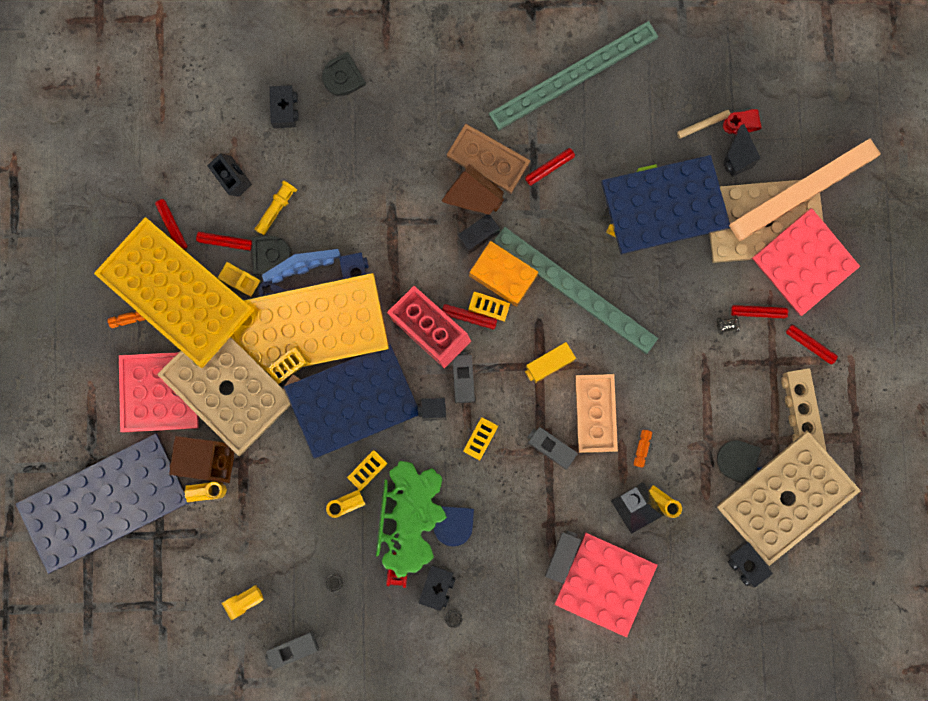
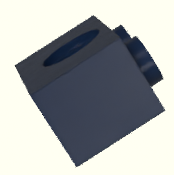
[339,252,369,279]

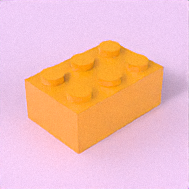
[469,241,539,307]

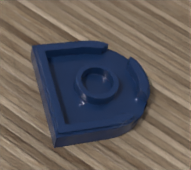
[434,506,474,547]

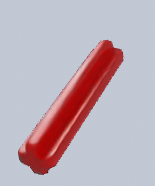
[525,148,575,186]
[155,199,188,250]
[196,232,252,251]
[442,304,497,329]
[731,305,788,319]
[786,325,838,364]

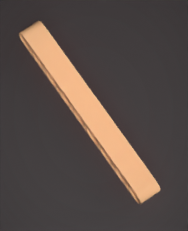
[729,138,881,242]

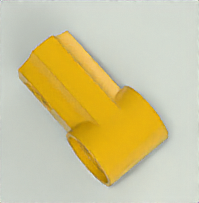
[185,482,227,502]
[649,485,682,518]
[326,489,365,518]
[222,585,264,621]

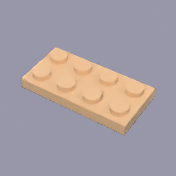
[575,374,618,453]

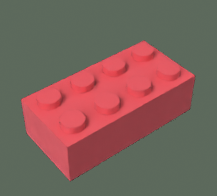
[387,286,471,368]

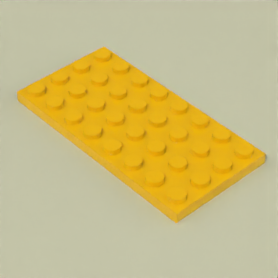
[94,217,254,368]
[231,273,389,374]

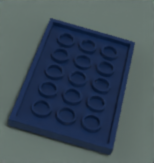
[601,155,730,255]
[283,344,418,459]

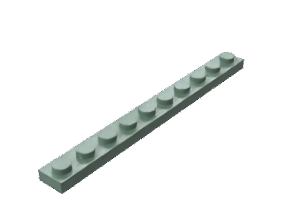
[489,21,658,131]
[493,227,658,354]

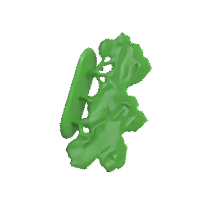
[376,461,447,578]

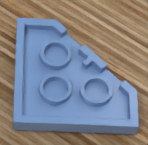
[262,249,341,284]

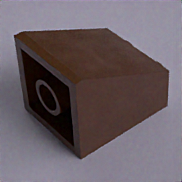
[441,164,504,215]
[169,436,235,483]

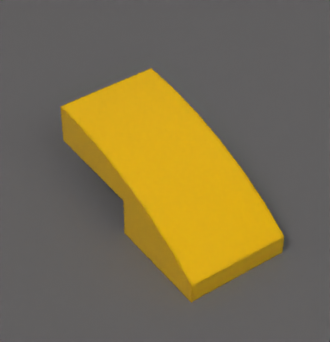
[217,262,261,297]

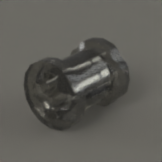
[716,315,740,335]

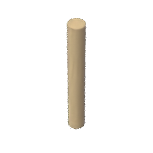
[677,110,731,139]

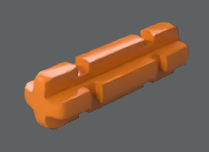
[108,311,146,328]
[633,430,652,468]

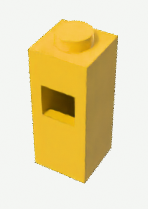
[525,342,576,383]

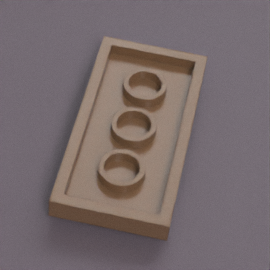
[446,124,530,194]

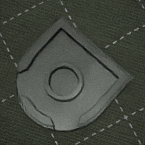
[322,51,366,96]
[252,236,291,275]
[716,440,761,483]

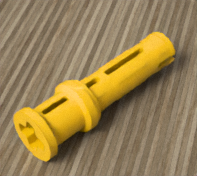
[254,180,297,236]

